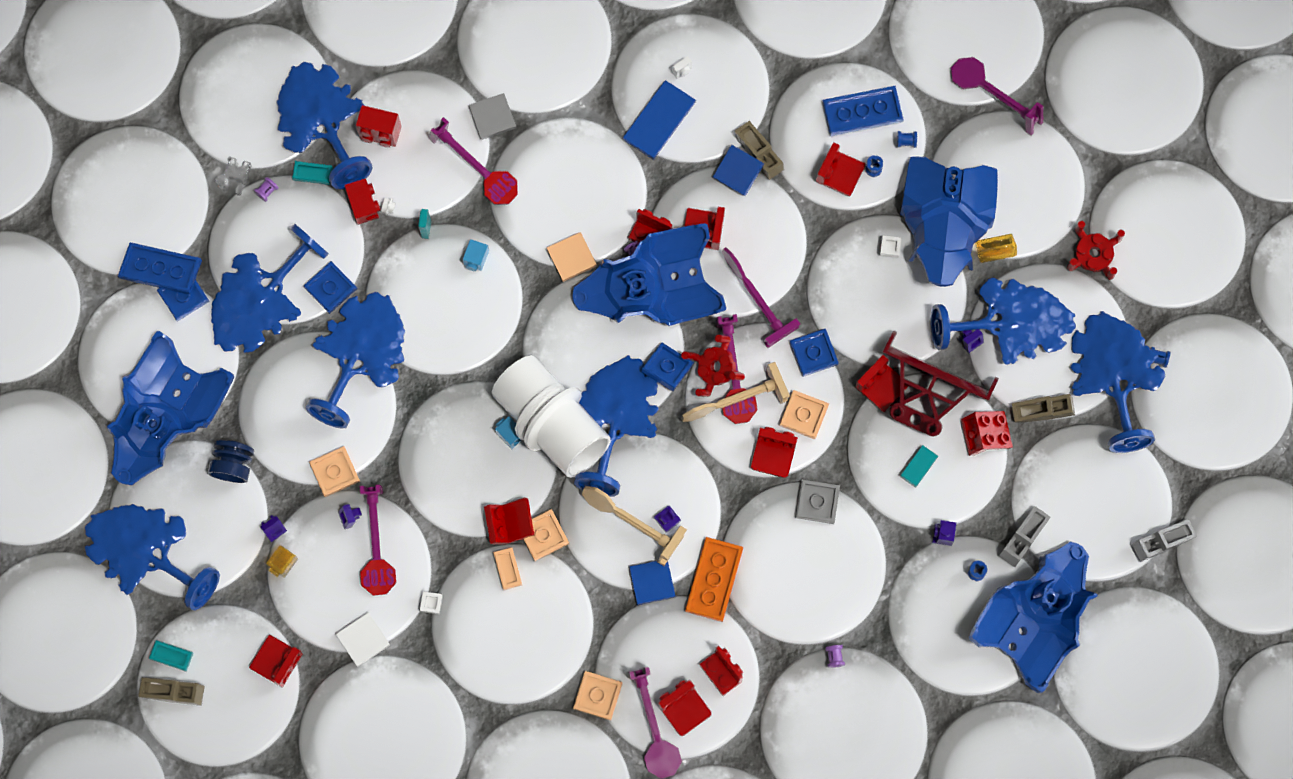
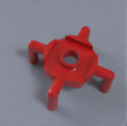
[1067,221,1125,280]
[681,335,745,397]

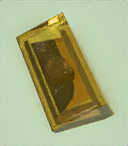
[975,234,1017,263]

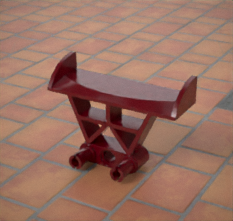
[883,331,999,436]

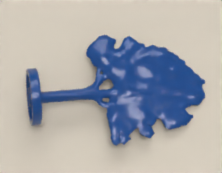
[277,62,373,189]
[211,224,329,353]
[931,278,1076,365]
[305,292,405,429]
[1071,311,1165,453]
[574,355,659,497]
[85,504,220,611]

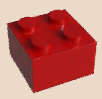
[356,105,402,148]

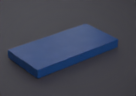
[623,80,696,160]
[822,86,904,136]
[118,242,202,295]

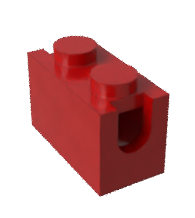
[345,178,381,225]

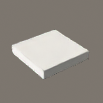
[336,612,390,667]

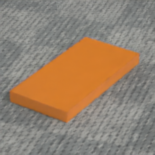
[685,537,744,622]

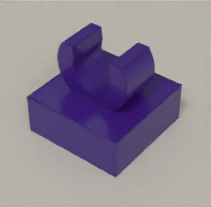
[962,329,984,353]
[338,504,362,530]
[654,505,681,533]
[261,515,287,542]

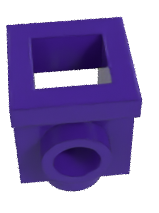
[933,520,957,546]

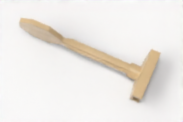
[681,362,790,422]
[582,486,687,566]

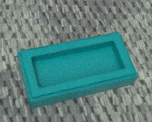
[292,161,333,185]
[418,209,431,239]
[900,445,938,488]
[149,640,194,672]

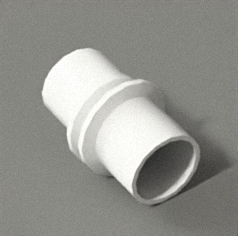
[492,355,611,478]

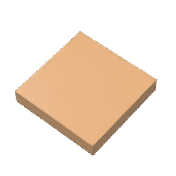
[547,232,597,282]
[780,390,829,439]
[309,446,360,497]
[523,509,569,561]
[573,671,623,721]

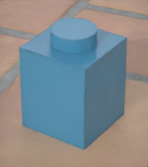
[463,239,489,271]
[495,416,522,449]

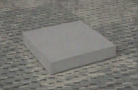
[469,93,516,140]
[796,480,840,524]

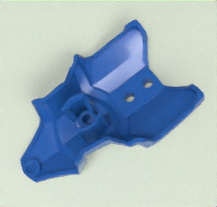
[900,157,998,287]
[573,224,726,326]
[107,331,234,486]
[969,541,1098,693]

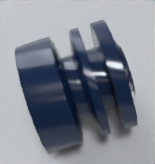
[208,440,254,483]

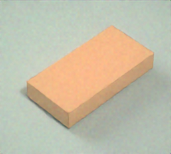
[493,547,522,590]

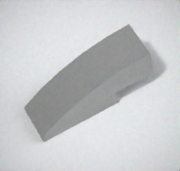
[1000,506,1051,567]
[1132,519,1197,562]

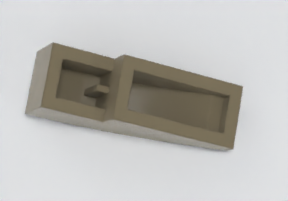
[734,121,784,180]
[1012,394,1075,423]
[138,678,205,706]

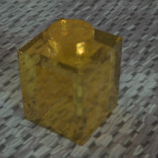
[266,545,298,578]

